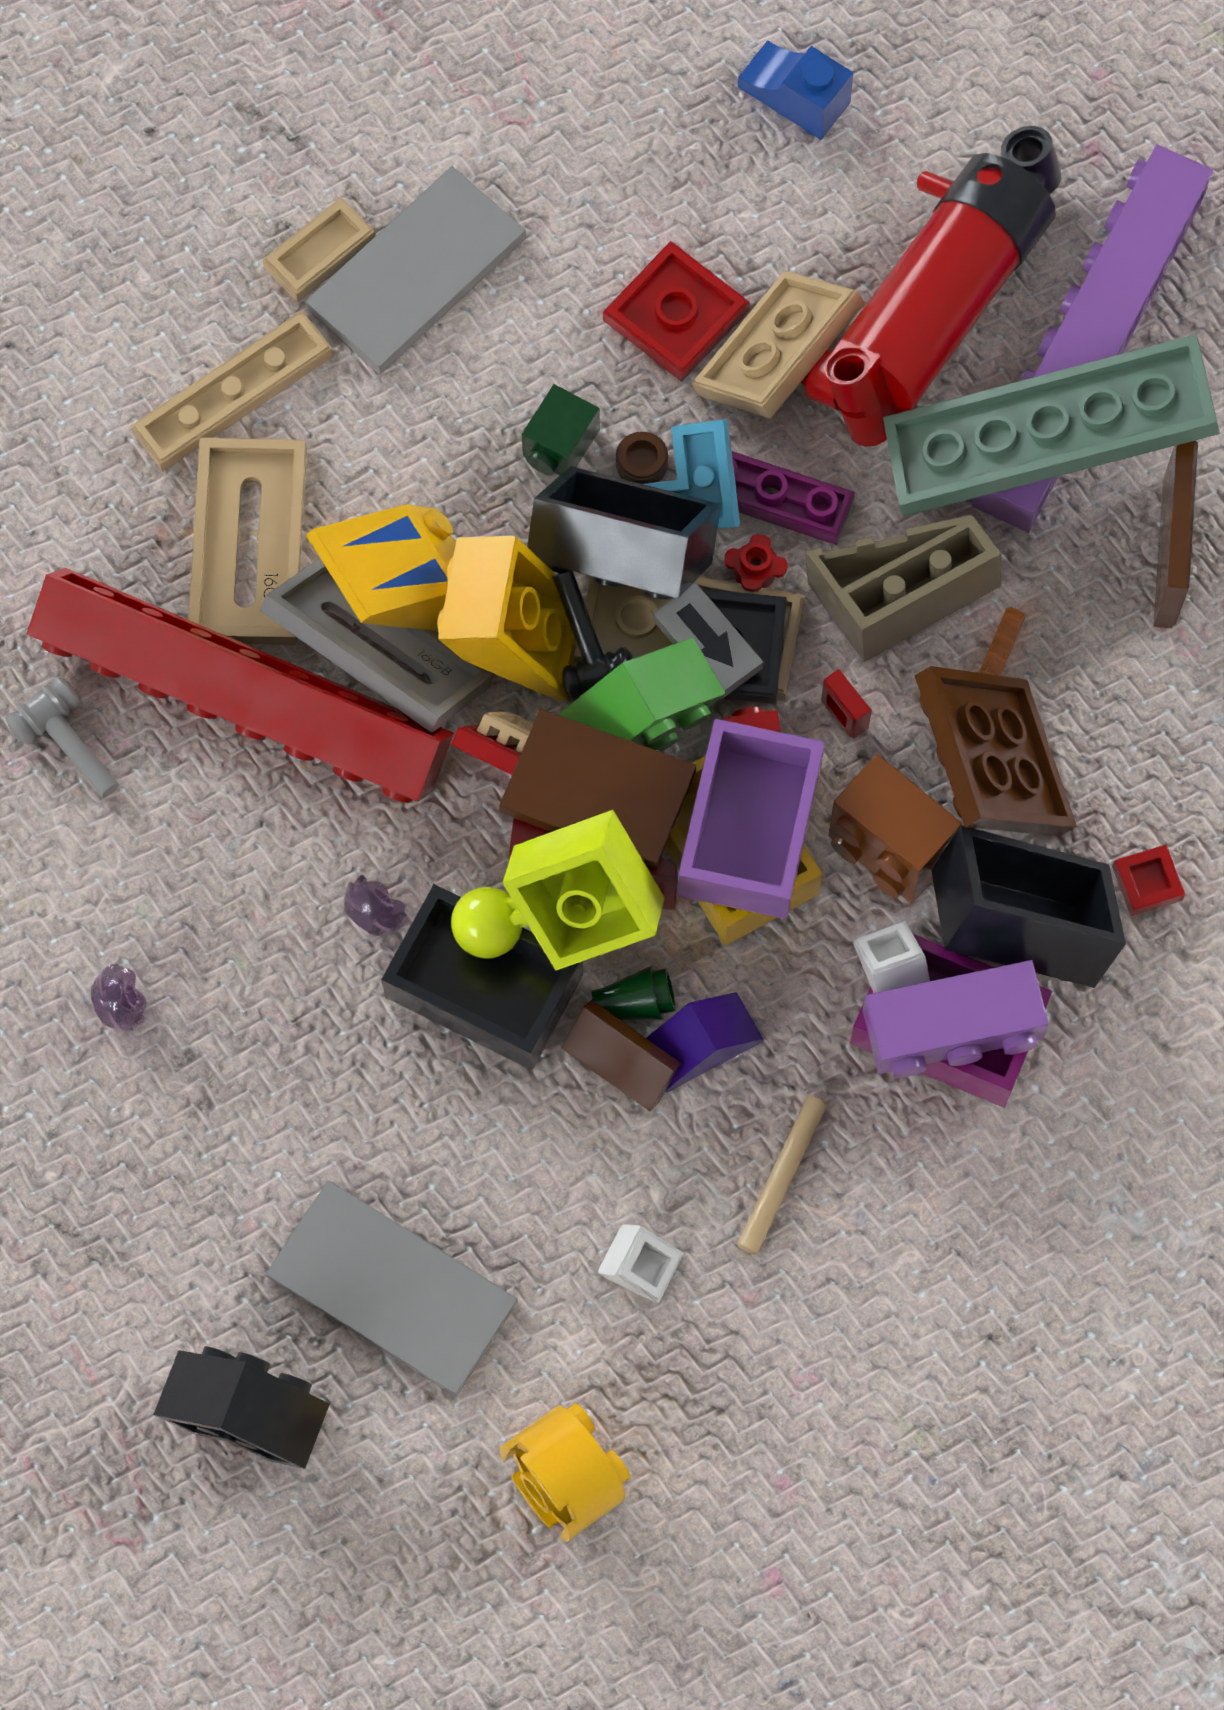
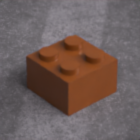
[828,754,962,904]

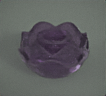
[344,874,407,936]
[91,964,147,1032]

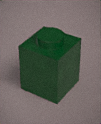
[521,384,600,475]

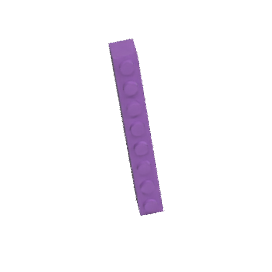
[972,144,1213,533]

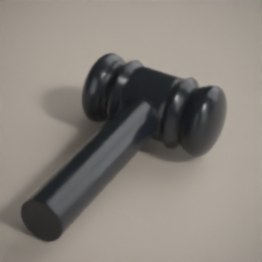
[552,570,634,701]

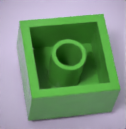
[558,637,726,752]

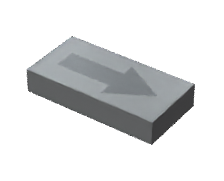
[653,582,763,700]

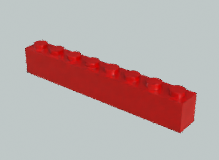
[26,568,454,803]

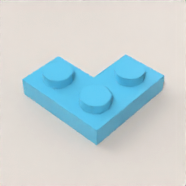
[644,419,740,529]

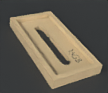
[188,438,307,645]

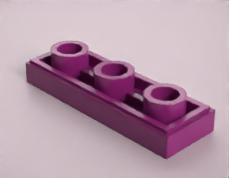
[732,451,855,545]

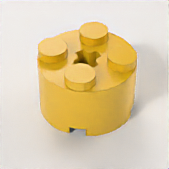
[499,1403,631,1542]

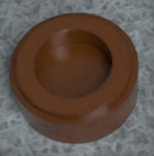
[616,432,668,484]

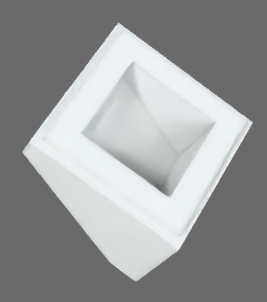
[853,921,930,993]
[598,1224,684,1303]

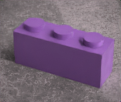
[862,960,1049,1078]

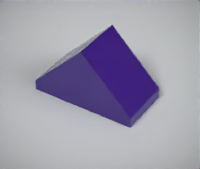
[646,992,764,1093]

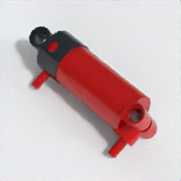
[800,126,1062,447]

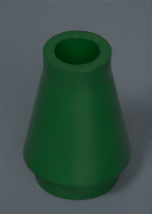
[591,966,676,1020]

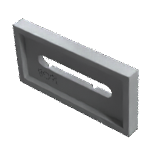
[260,558,495,733]

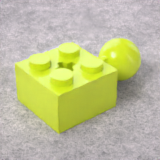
[451,810,665,970]

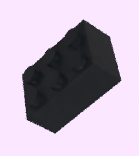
[527,466,721,600]
[931,825,1126,988]
[381,884,583,1071]

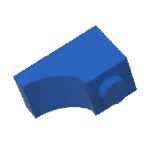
[738,40,854,140]

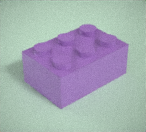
[677,719,825,919]

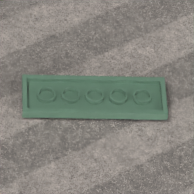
[883,334,1220,516]

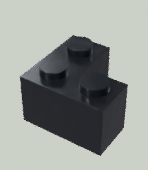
[153,1346,330,1469]

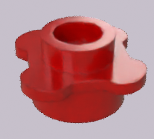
[724,534,788,592]

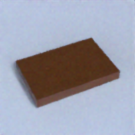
[1153,440,1198,629]
[499,709,697,870]

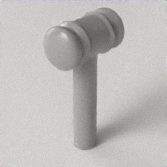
[6,676,119,798]

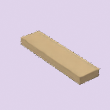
[130,311,334,472]

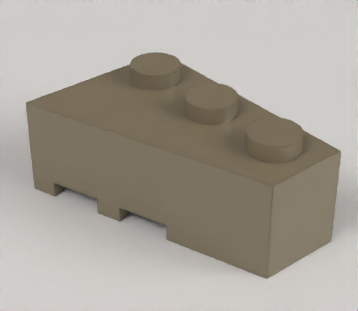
[805,514,1001,662]

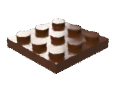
[914,666,1077,836]

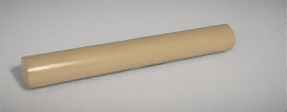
[737,1095,827,1255]

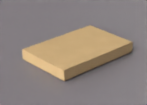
[692,270,865,419]

